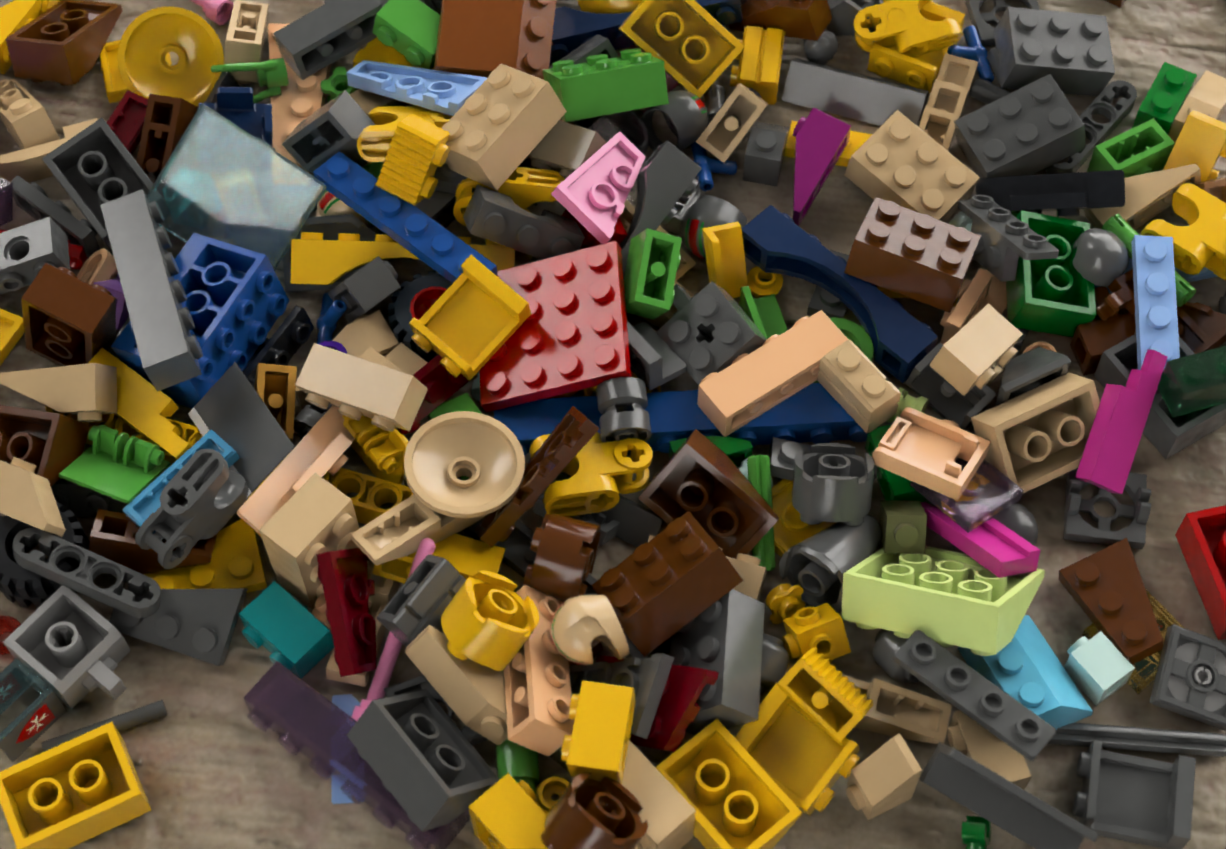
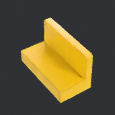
[702,222,748,298]

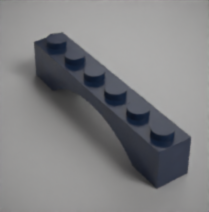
[549,0,743,65]
[742,205,938,383]

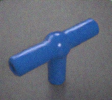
[947,25,994,83]
[690,142,737,191]
[316,292,347,344]

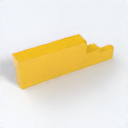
[89,347,191,460]

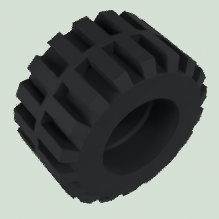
[0,502,89,609]

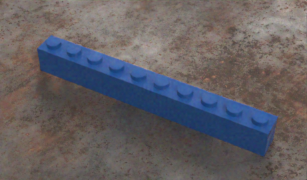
[494,383,868,457]

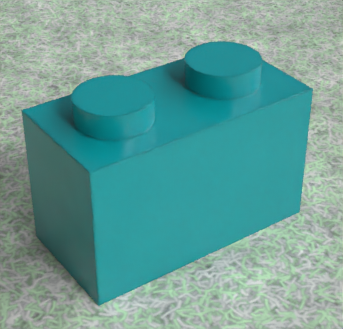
[239,581,334,680]

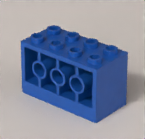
[111,233,289,409]

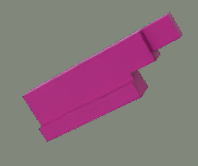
[1075,349,1168,495]
[920,502,1040,578]

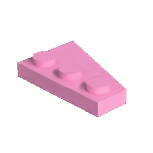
[551,131,646,244]

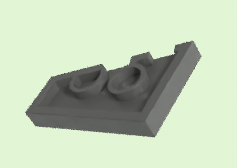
[569,653,675,739]

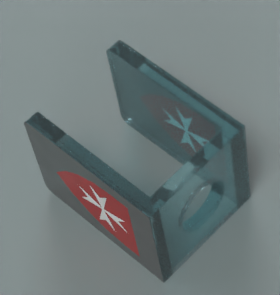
[0,658,67,762]

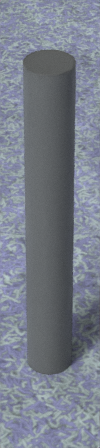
[42,700,168,752]

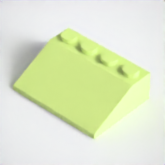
[841,546,1045,656]

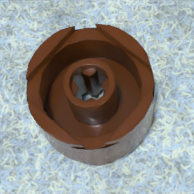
[523,513,601,601]
[541,772,648,849]

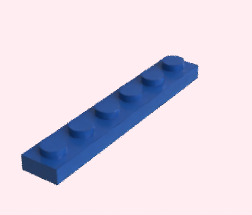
[313,151,497,283]

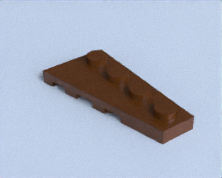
[475,406,600,548]

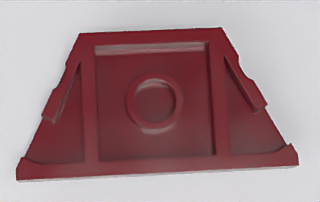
[596,655,719,752]

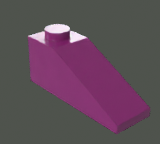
[792,107,851,226]

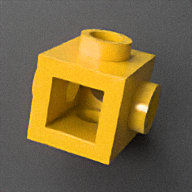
[782,603,851,663]

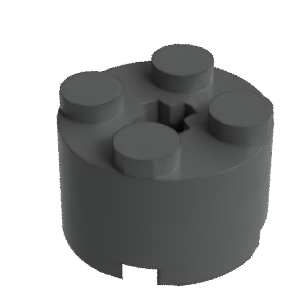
[792,443,875,526]

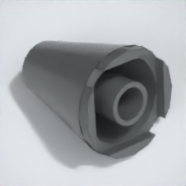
[779,514,882,613]

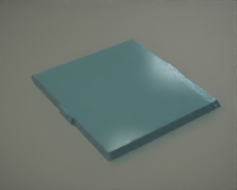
[147,104,327,271]

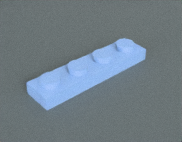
[1131,235,1181,378]

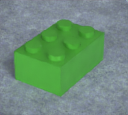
[543,48,669,122]

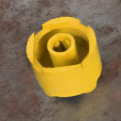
[441,571,539,671]

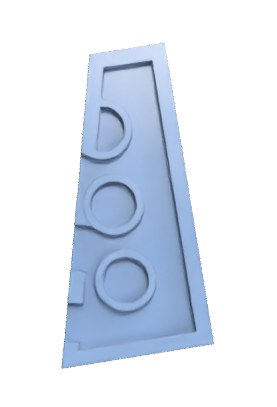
[347,60,488,116]

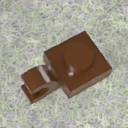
[1096,269,1135,321]

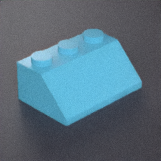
[958,615,1093,730]

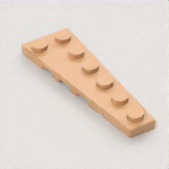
[268,23,332,185]

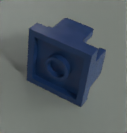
[199,87,273,171]

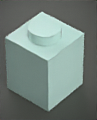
[1064,631,1135,706]

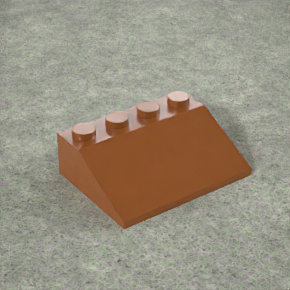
[434,0,556,80]

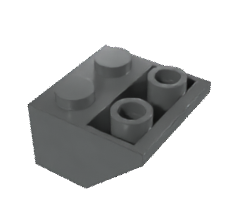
[282,90,376,173]

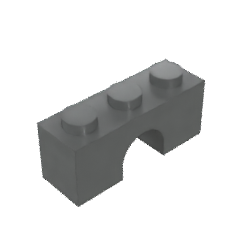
[463,184,585,260]

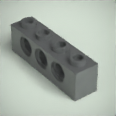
[0,216,71,294]

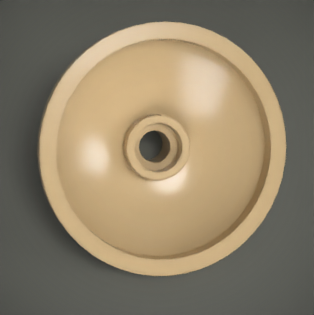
[404,411,525,518]

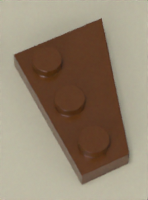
[1059,538,1164,665]

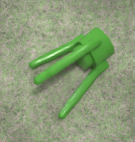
[211,58,289,104]

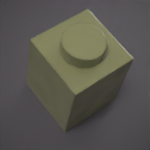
[879,500,927,554]

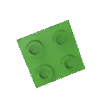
[59,424,170,504]

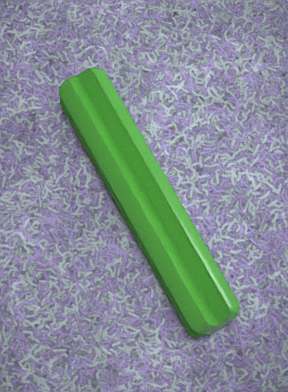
[747,454,776,571]

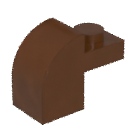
[1070,286,1136,376]

